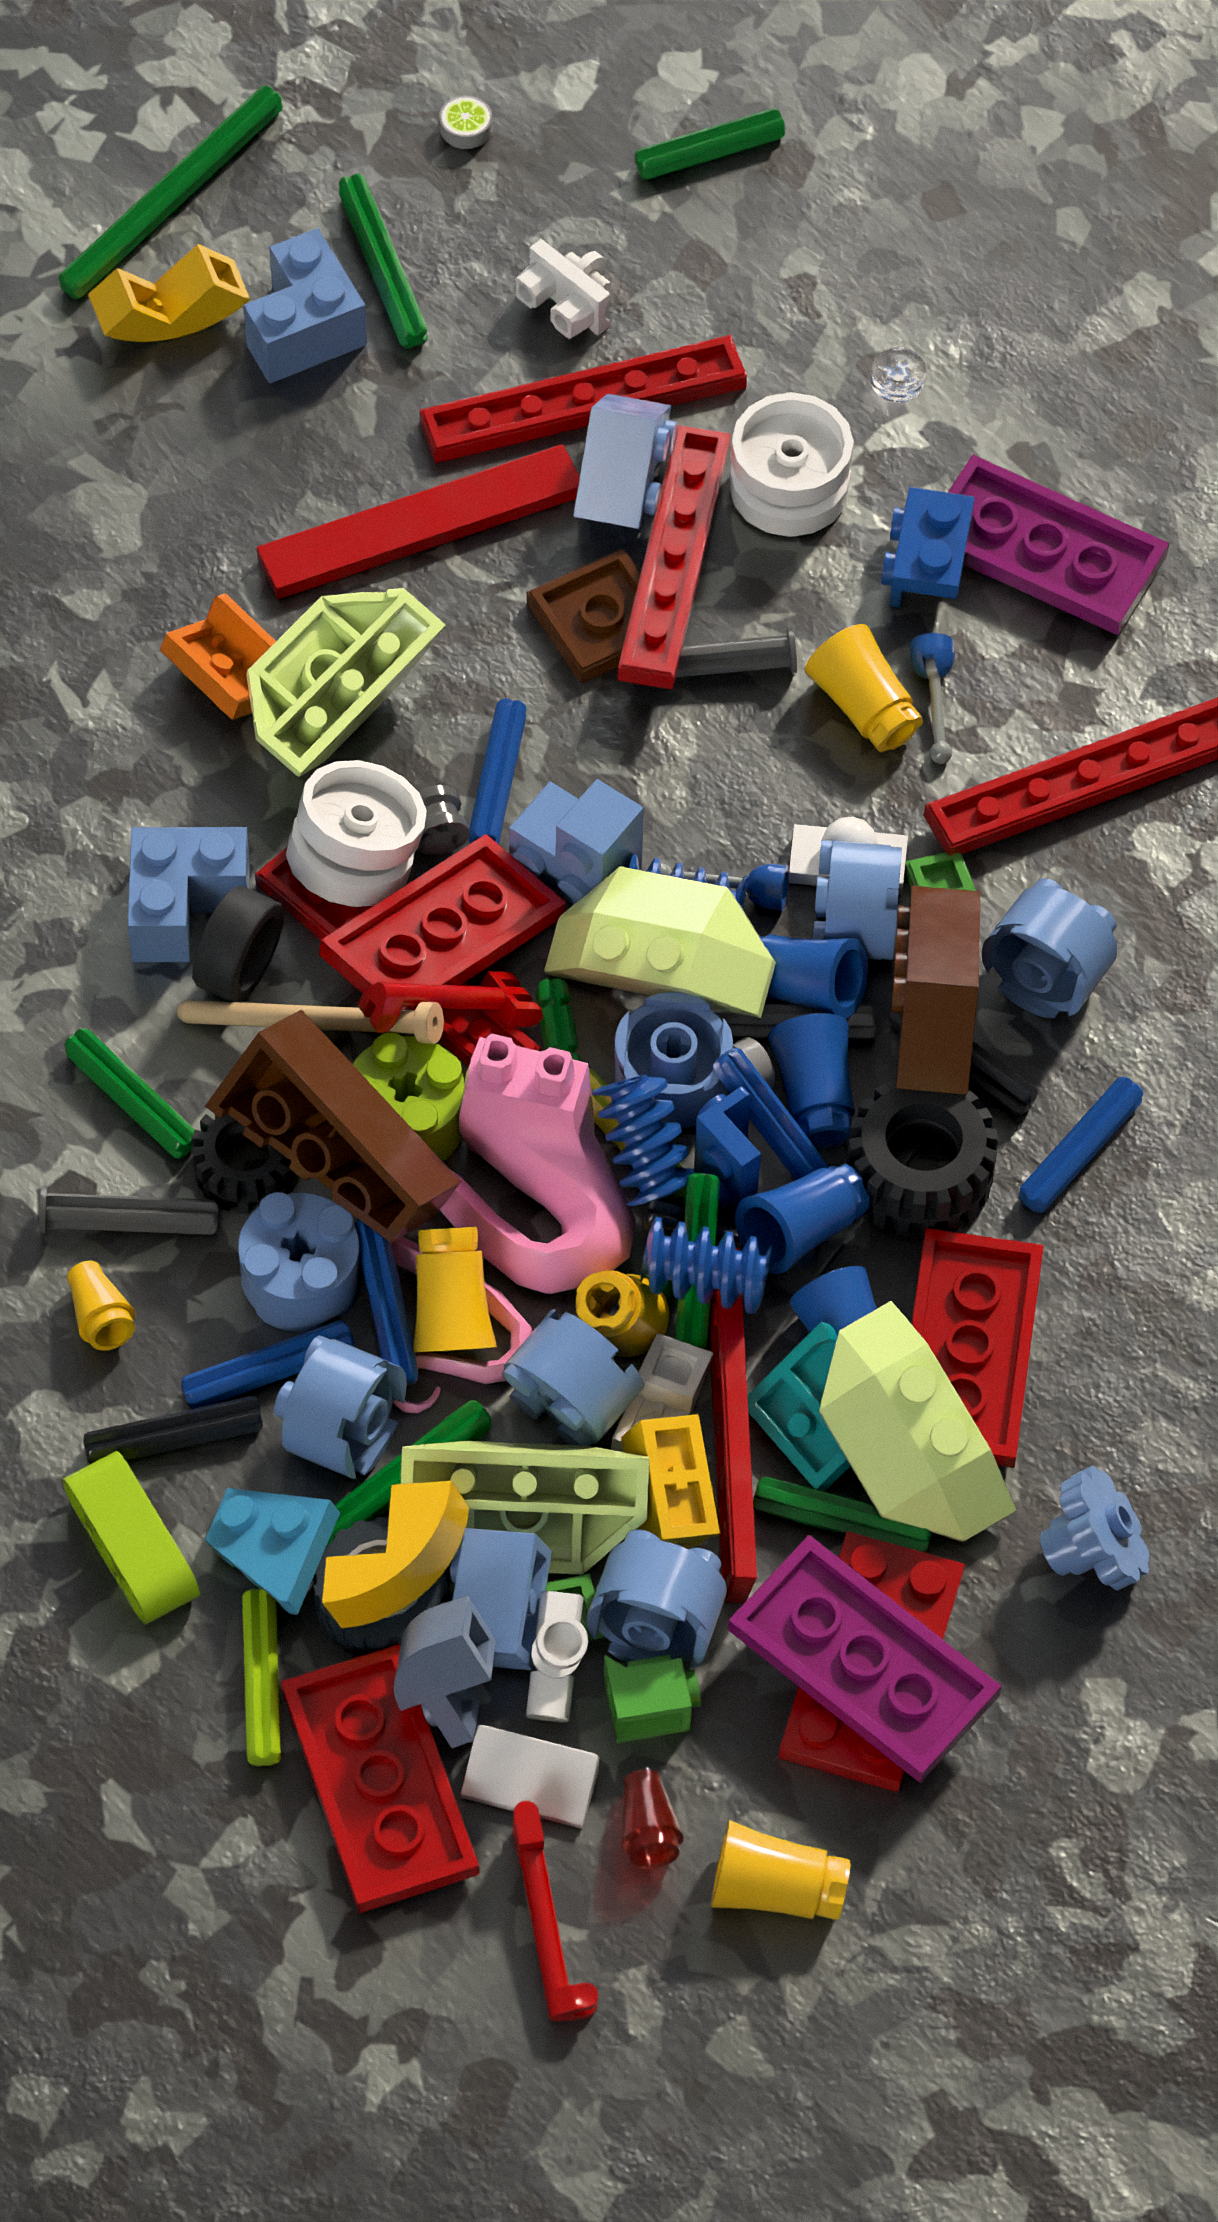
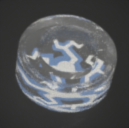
[871,347,926,402]

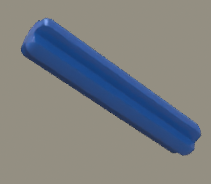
[469,698,526,844]
[712,1048,829,1180]
[1018,1076,1144,1213]
[355,1219,419,1386]
[181,1320,355,1409]

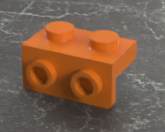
[160,593,276,720]

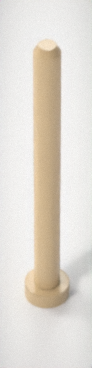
[177,1000,444,1044]

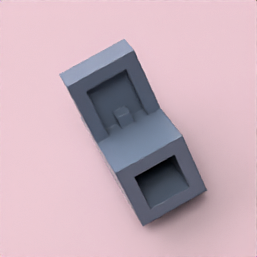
[394,1595,496,1748]

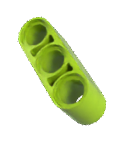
[62,1451,200,1625]

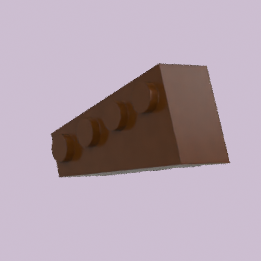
[891,886,981,1095]
[205,1009,461,1243]

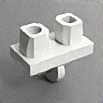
[515,239,611,339]

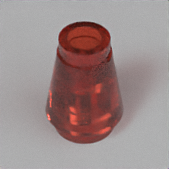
[621,1770,684,1869]

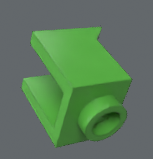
[604,1655,701,1743]

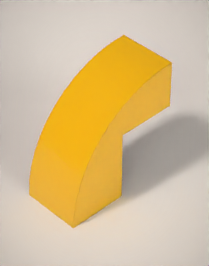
[88,244,250,342]
[322,1481,469,1628]

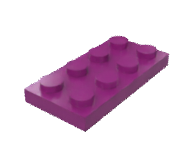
[948,454,1169,635]
[728,1535,1002,1783]

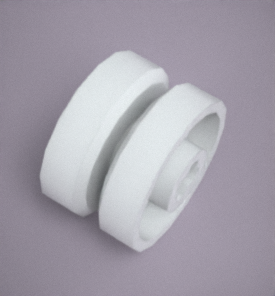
[729,392,854,537]
[286,760,427,907]

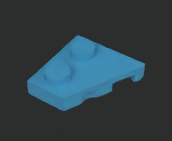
[205,1488,340,1615]

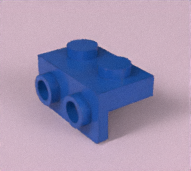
[881,487,975,608]
[694,1086,761,1216]

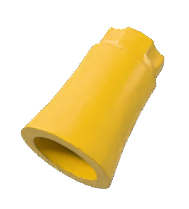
[805,624,923,753]
[413,1227,497,1352]
[576,1270,669,1357]
[711,1820,851,1920]

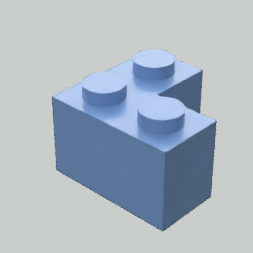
[243,228,367,384]
[574,394,677,529]
[509,779,644,905]
[128,827,250,962]

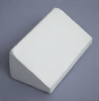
[461,1725,599,1829]

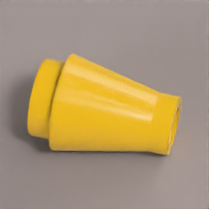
[66,1261,136,1351]

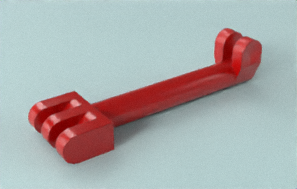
[358,971,543,1033]
[513,1800,598,2021]

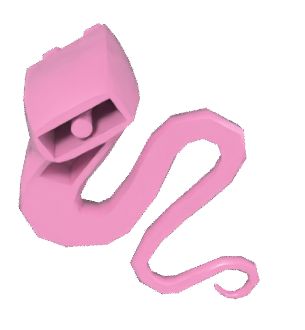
[392,1033,636,1414]

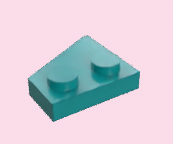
[747,1322,851,1492]

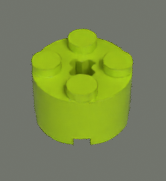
[353,1032,464,1161]

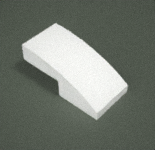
[611,1333,713,1452]

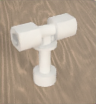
[526,1591,588,1723]

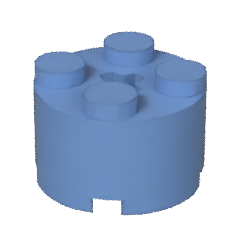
[813,840,902,961]
[981,878,1117,1018]
[614,992,733,1128]
[238,1192,361,1332]
[502,1309,644,1446]
[274,1335,407,1478]
[586,1530,727,1669]

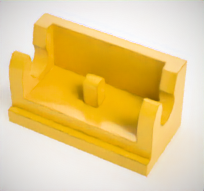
[621,1414,720,1549]

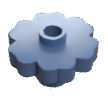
[1040,1466,1150,1591]

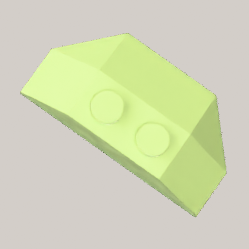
[246,588,446,777]
[544,867,776,1018]
[819,1301,1017,1542]
[401,1441,649,1574]

